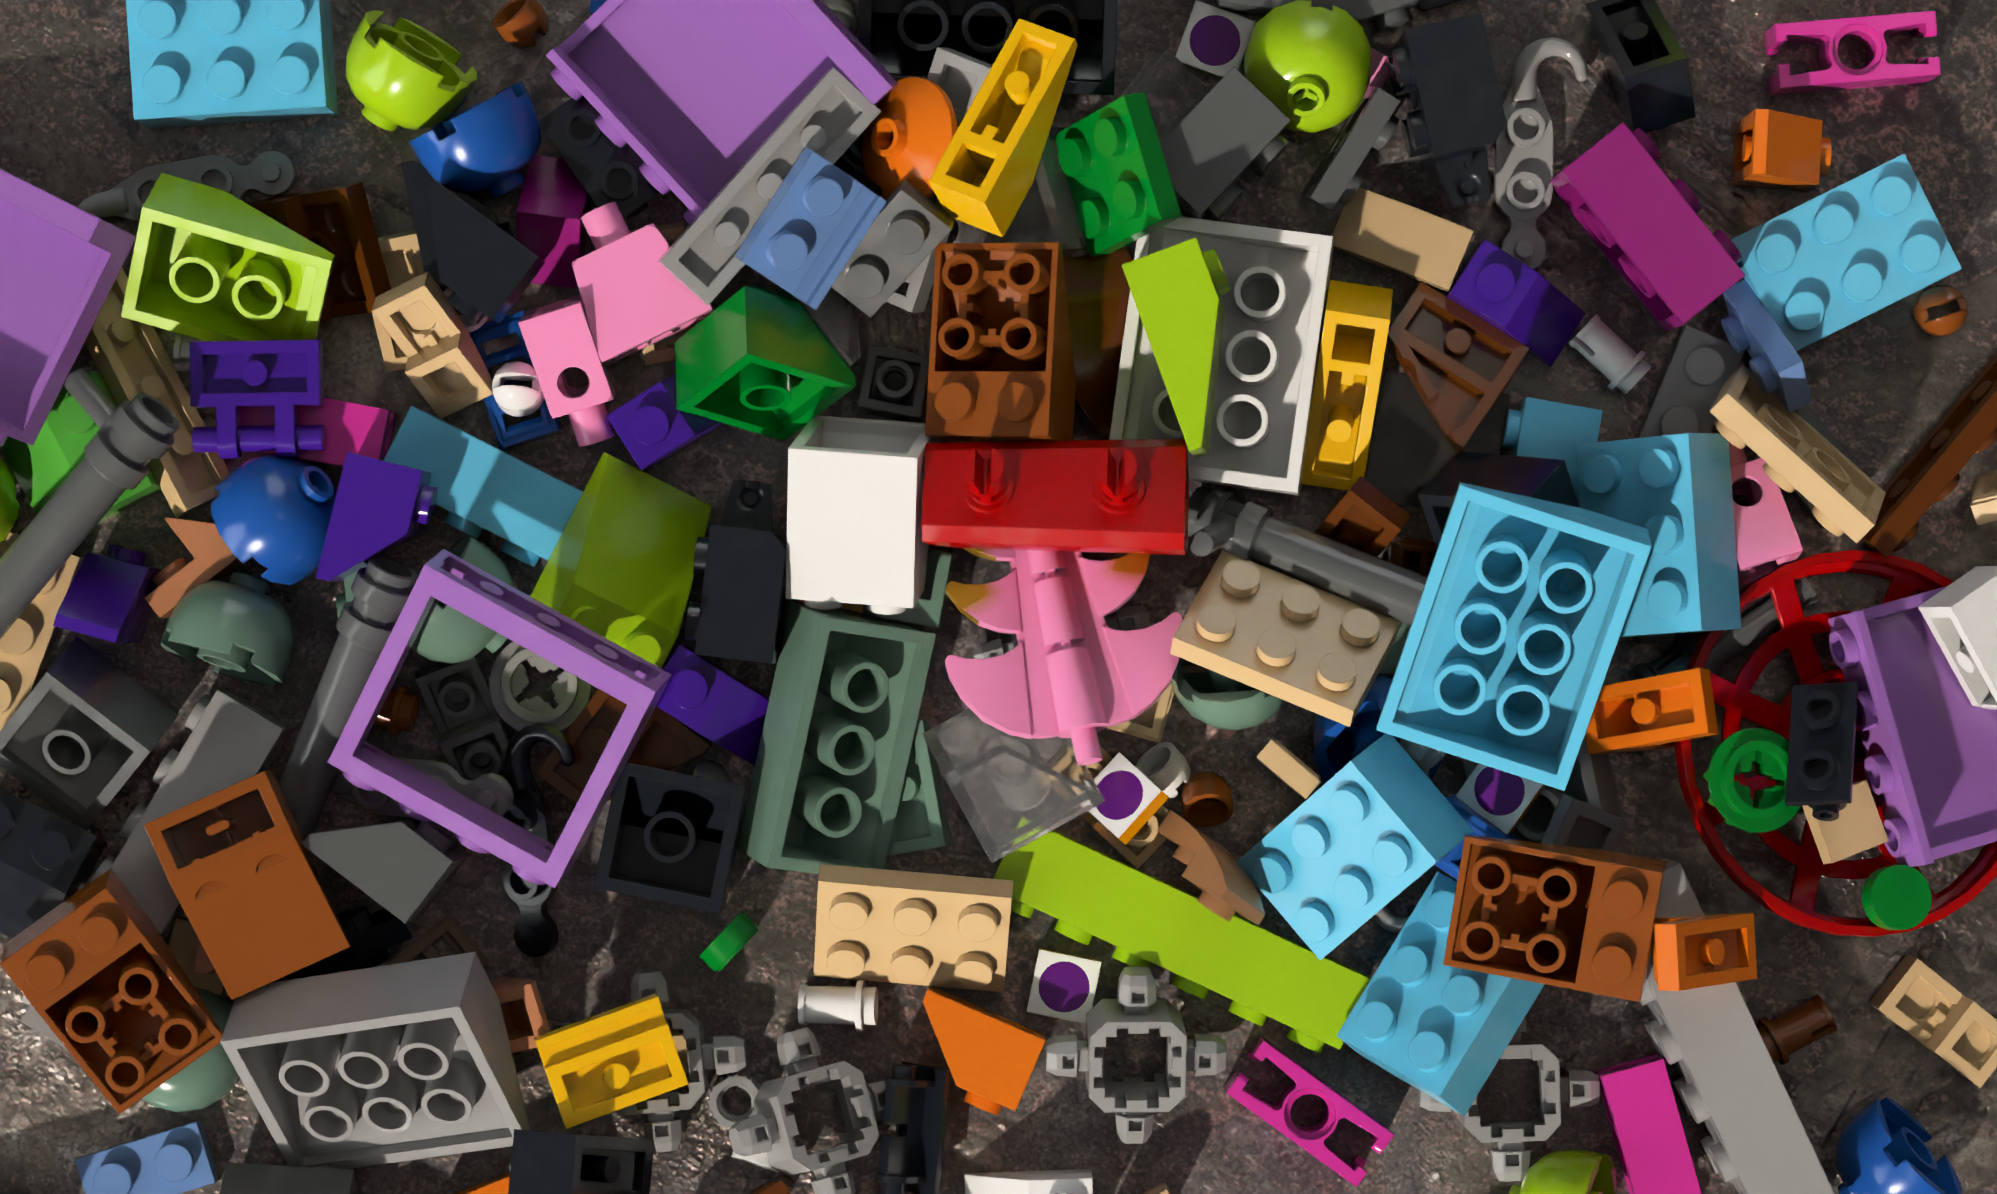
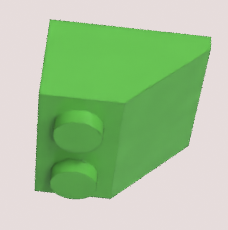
[0,371,162,525]

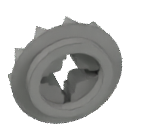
[489,642,591,731]

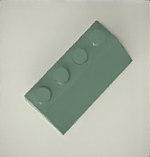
[737,601,936,874]

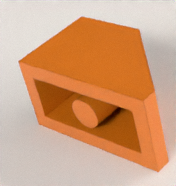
[1732,109,1832,191]
[922,986,1046,1115]

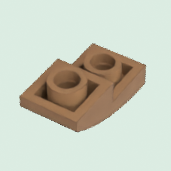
[1157,810,1266,925]

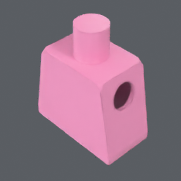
[572,202,715,366]
[518,294,617,447]
[1729,442,1803,587]

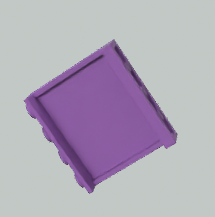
[546,0,898,225]
[0,168,136,446]
[1828,586,1997,867]

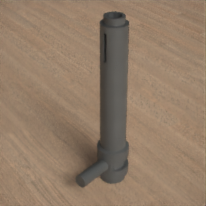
[0,369,179,639]
[1188,486,1427,626]
[278,556,418,841]

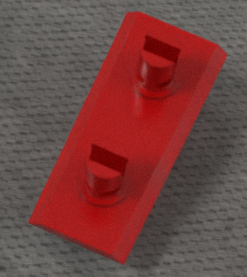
[921,439,1189,555]

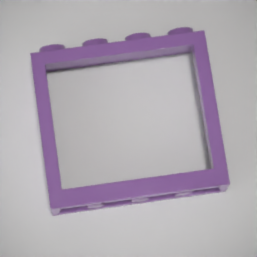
[327,549,672,888]

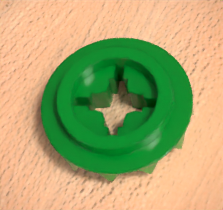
[1703,728,1800,833]

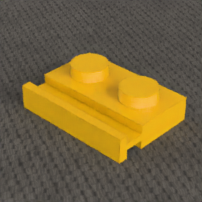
[533,993,688,1129]

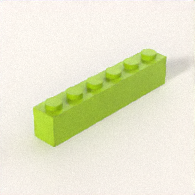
[992,815,1371,1054]

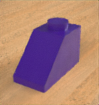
[1445,239,1585,367]
[606,374,724,473]
[316,452,437,582]
[53,543,162,643]
[656,644,769,765]

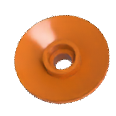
[862,77,958,200]

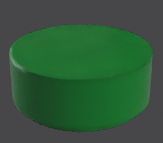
[1862,865,1932,931]
[699,911,759,972]

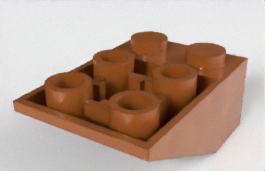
[925,242,1076,443]
[144,770,351,1000]
[1443,835,1667,1002]
[0,868,223,1114]

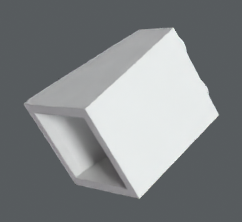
[786,416,938,615]

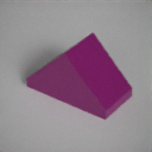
[516,155,592,289]

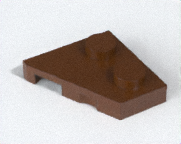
[1387,281,1530,452]
[535,689,712,804]

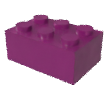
[1550,122,1745,333]

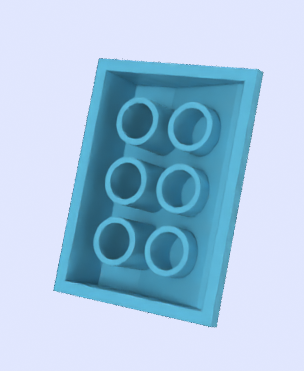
[1376,482,1652,791]

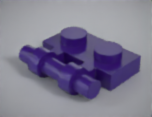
[189,340,325,459]

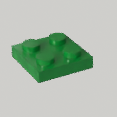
[1054,92,1182,257]

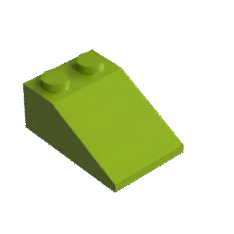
[121,172,335,342]
[1122,237,1231,459]
[530,452,712,668]

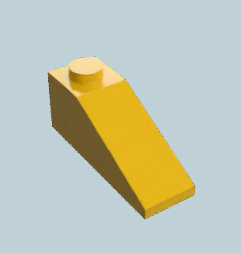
[928,18,1078,237]
[1301,280,1393,491]

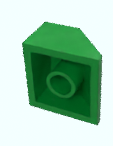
[675,286,856,441]

